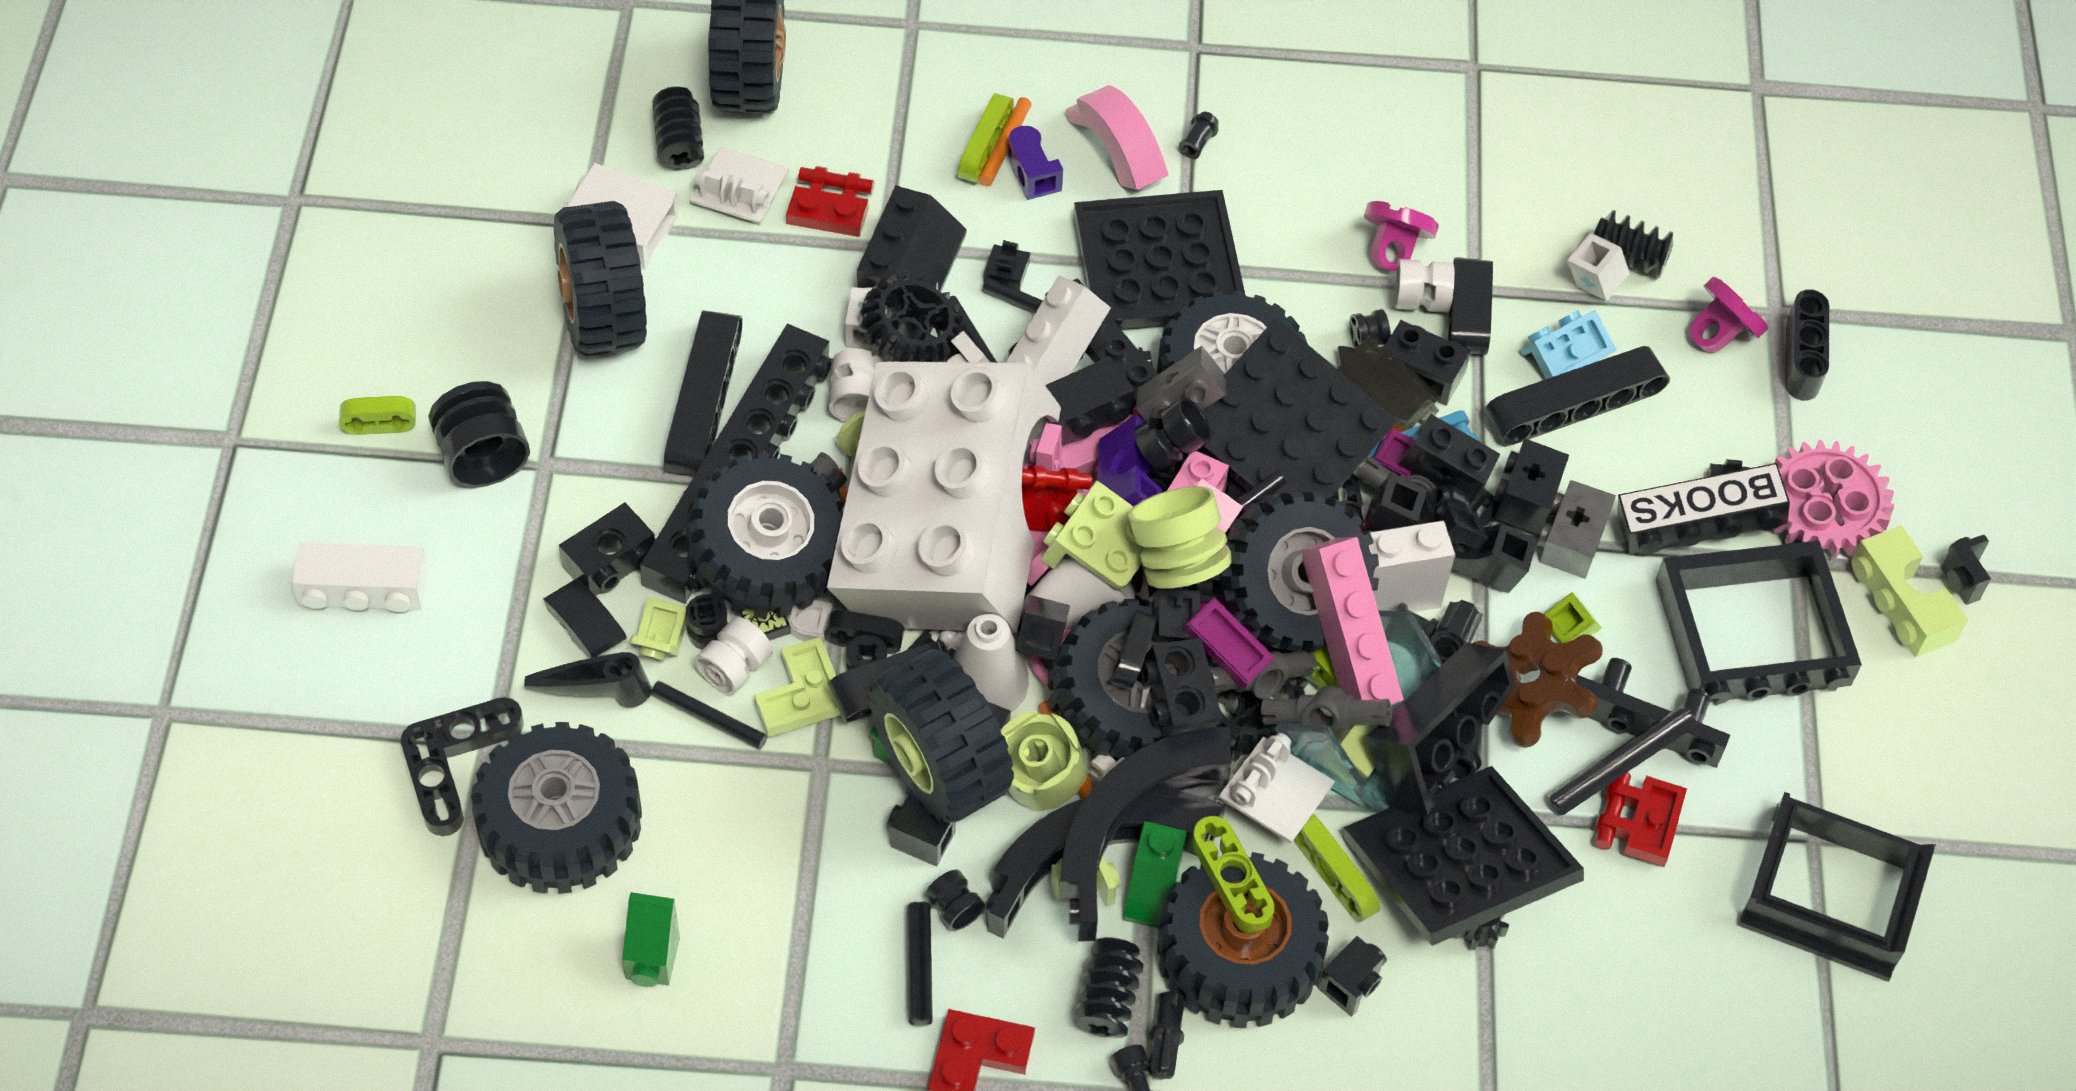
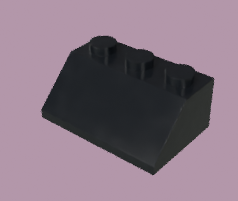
[857,185,967,292]

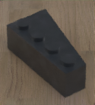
[1367,642,1516,815]

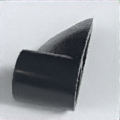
[524,652,652,708]

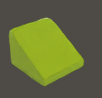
[1544,592,1602,643]

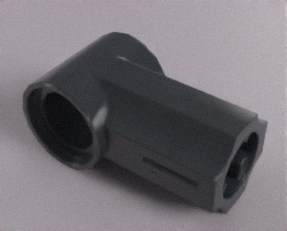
[1423,599,1483,678]

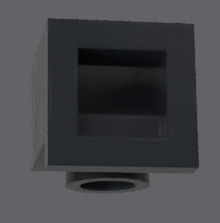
[1318,936,1387,1017]

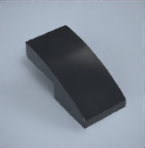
[543,578,627,658]

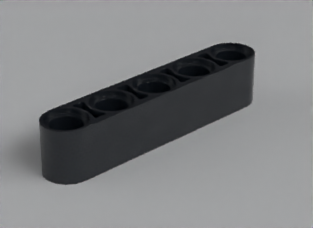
[664,310,743,475]
[1484,346,1670,446]

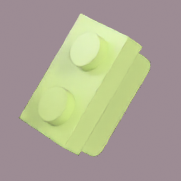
[1040,481,1145,589]

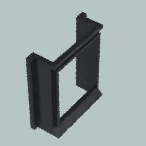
[1738,791,1936,982]

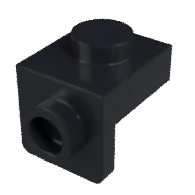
[1940,534,1991,605]

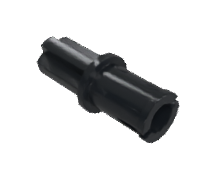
[1148,991,1186,1080]

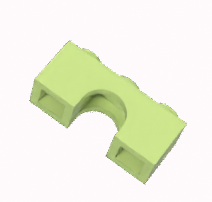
[1850,525,1968,657]

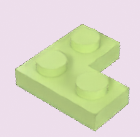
[754,637,840,737]

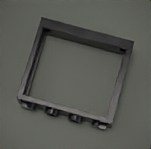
[1655,541,1862,705]

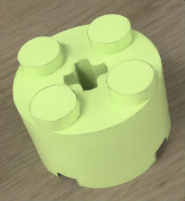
[1001,711,1087,812]

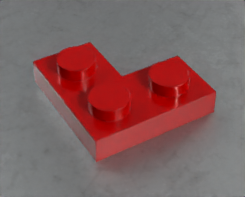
[928,1009,1036,1091]

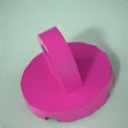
[1364,201,1439,271]
[1690,276,1768,352]

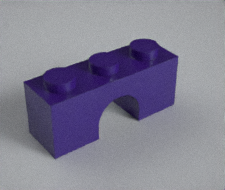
[1098,415,1162,507]

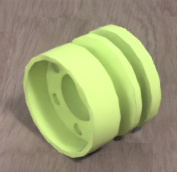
[1128,486,1232,588]

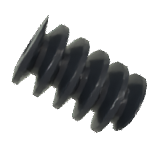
[652,86,704,169]
[1594,209,1674,278]
[1075,937,1144,1038]

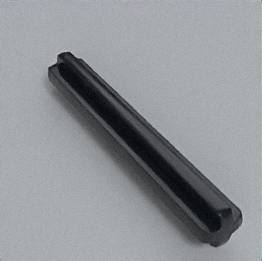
[1548,706,1697,815]

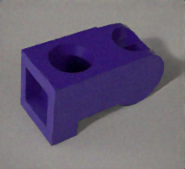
[1008,125,1064,200]

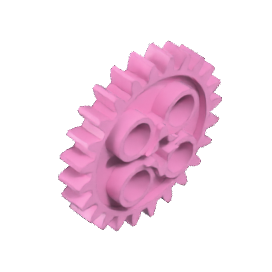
[1773,440,1895,558]

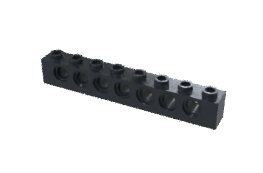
[641,323,832,604]

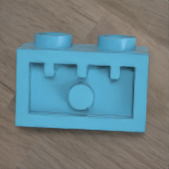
[1520,310,1617,379]

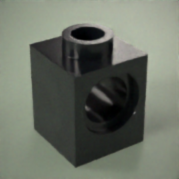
[1015,595,1070,661]

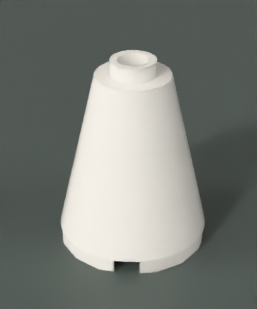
[1019,553,1135,629]
[952,614,1029,712]

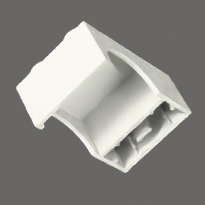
[827,362,1061,633]

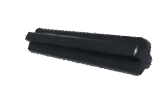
[907,901,933,1027]

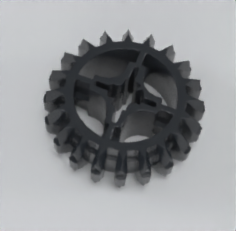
[859,273,964,362]
[1214,664,1305,762]

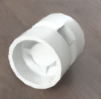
[1394,259,1454,312]
[829,348,882,422]
[694,617,773,696]

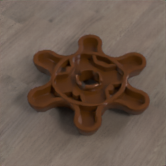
[1472,611,1603,748]

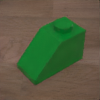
[1123,821,1187,929]
[622,892,680,987]

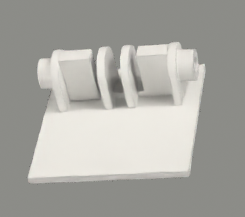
[690,146,789,224]
[1218,733,1335,843]

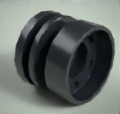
[428,381,530,488]

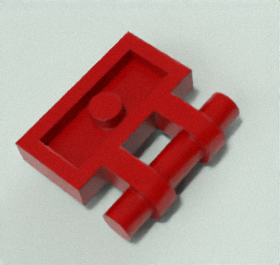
[786,166,875,237]
[1022,465,1092,531]
[1595,772,1687,867]

